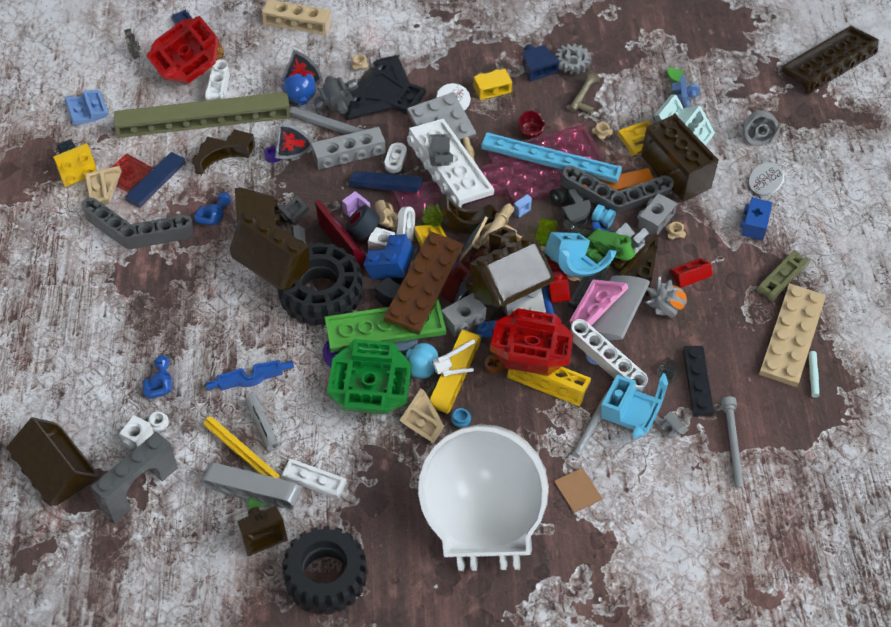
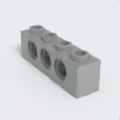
[311,127,386,170]

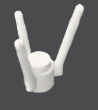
[432,340,475,377]

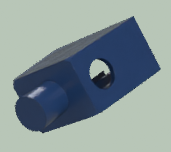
[522,44,559,82]

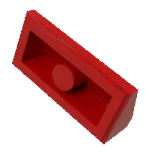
[669,258,713,288]

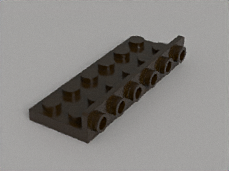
[781,26,879,95]

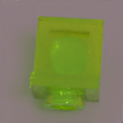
[535,218,558,247]

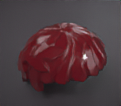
[518,110,545,138]

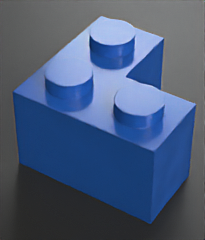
[364,234,414,279]

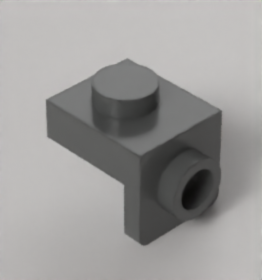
[278,195,310,224]

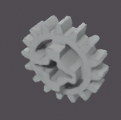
[555,43,591,74]

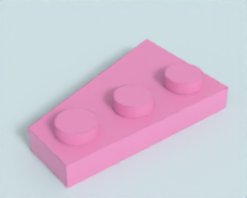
[569,279,628,325]

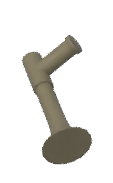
[569,71,600,114]

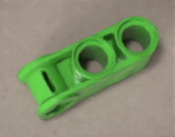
[587,228,635,260]

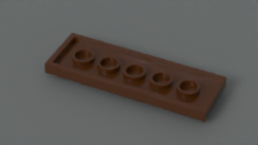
[384,231,465,335]

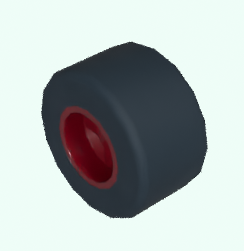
[345,205,380,241]

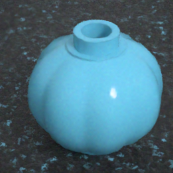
[406,343,439,379]

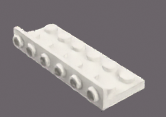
[407,119,494,208]

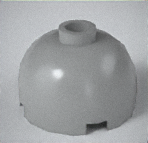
[743,110,780,146]

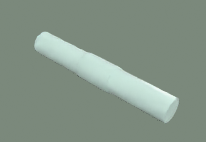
[809,351,820,398]

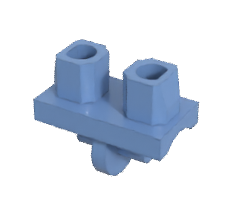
[672,75,700,108]

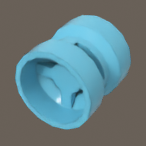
[591,204,616,228]

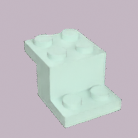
[654,94,715,146]

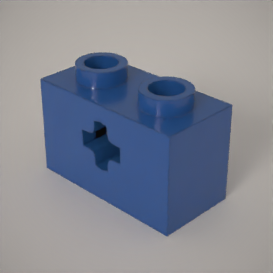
[740,197,773,240]

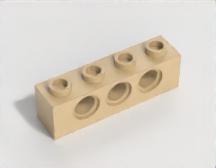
[262,0,331,35]

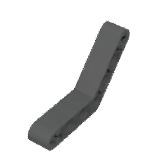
[560,166,674,214]
[82,198,194,249]

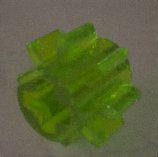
[421,205,444,227]

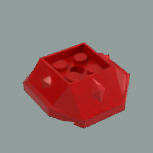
[146,16,219,84]
[490,308,573,376]

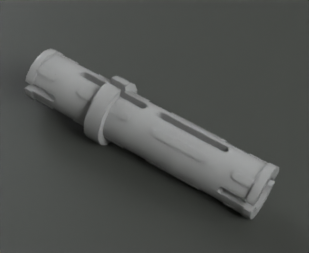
[245,395,279,451]

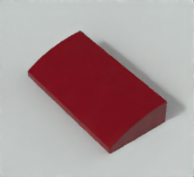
[315,200,366,270]

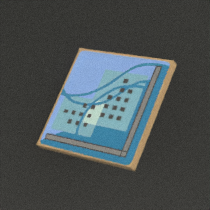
[459,217,488,261]

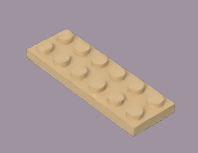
[759,283,826,387]

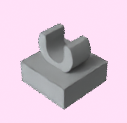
[661,411,689,438]

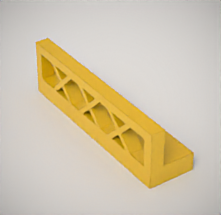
[507,367,591,407]

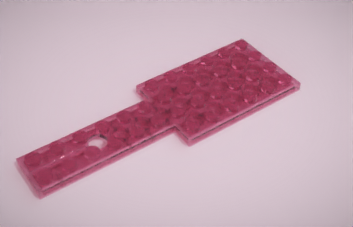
[393,124,606,219]

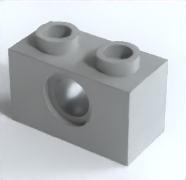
[637,193,677,236]
[441,293,486,337]

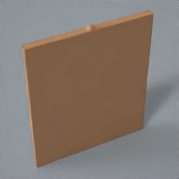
[554,468,603,513]

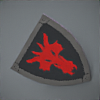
[281,49,323,84]
[275,123,313,159]

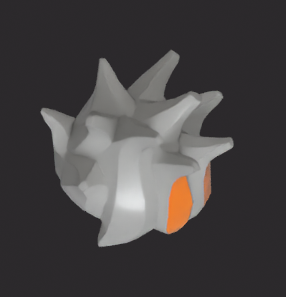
[644,276,687,319]

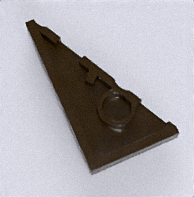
[618,234,658,296]

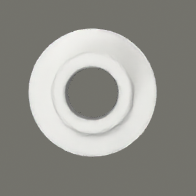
[148,412,169,432]

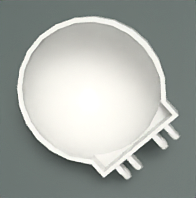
[418,424,549,571]

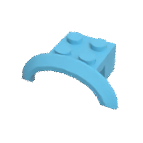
[544,232,617,278]
[601,373,668,440]

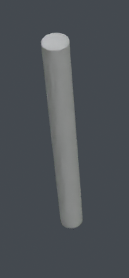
[572,391,608,458]

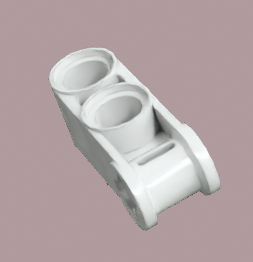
[205,59,230,101]

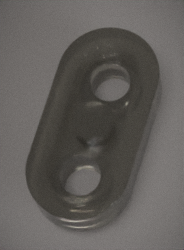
[562,220,594,238]

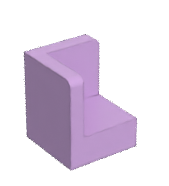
[342,191,370,218]

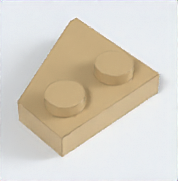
[85,166,122,204]
[399,388,445,443]

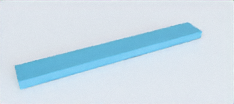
[481,132,622,184]

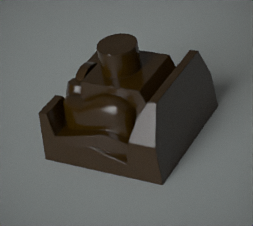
[237,506,288,557]

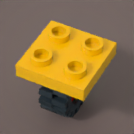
[53,139,97,187]

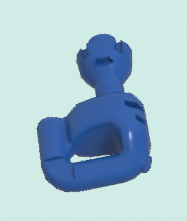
[194,192,231,225]
[142,355,173,399]

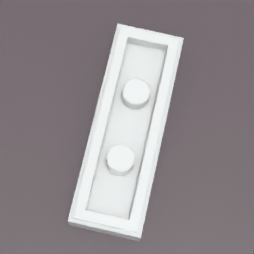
[281,458,347,499]

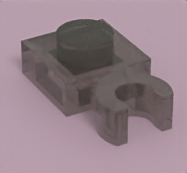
[124,28,141,59]

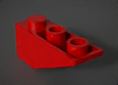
[546,256,571,303]

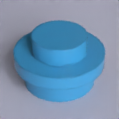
[451,408,471,428]

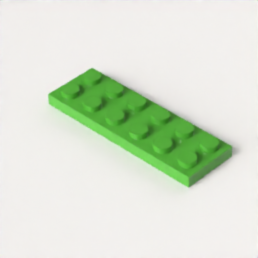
[325,299,446,353]

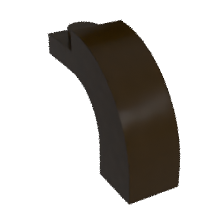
[439,194,498,234]

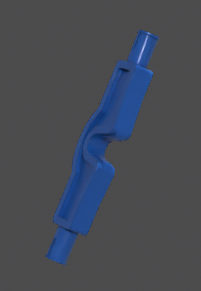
[205,360,294,390]

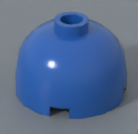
[281,74,316,105]

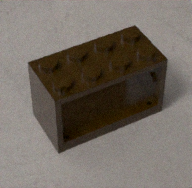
[641,114,719,202]

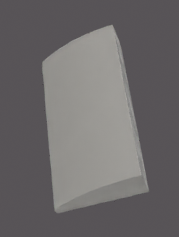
[591,276,650,341]

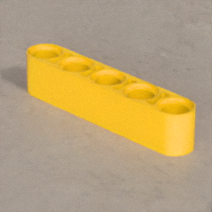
[430,330,481,414]

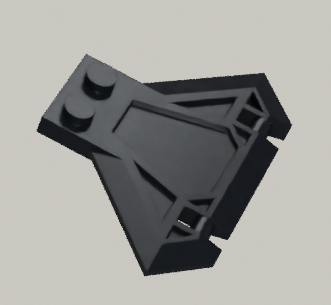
[345,54,426,120]

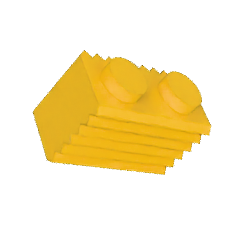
[473,69,512,101]

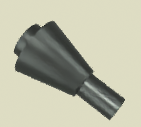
[549,188,569,206]

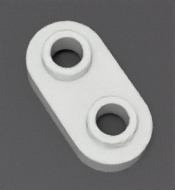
[385,143,407,173]
[396,207,415,242]

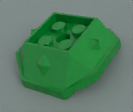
[327,339,412,414]

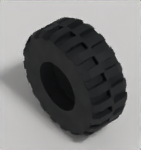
[277,243,363,326]

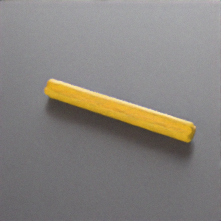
[203,417,279,479]

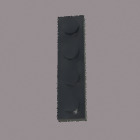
[683,346,714,417]

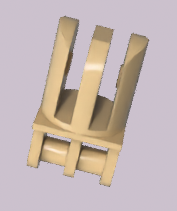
[375,200,398,231]

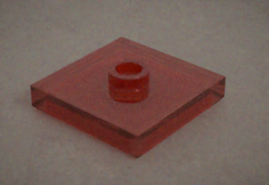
[112,153,154,193]

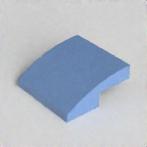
[65,90,108,125]

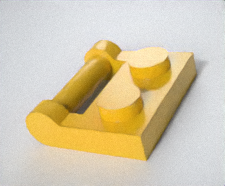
[618,120,652,156]

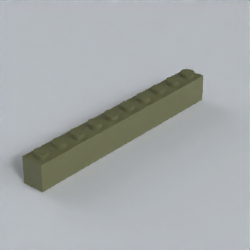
[114,92,291,138]

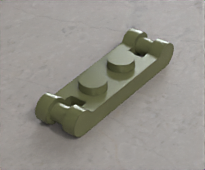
[756,250,810,302]

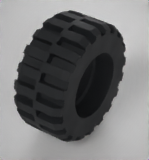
[282,526,367,615]

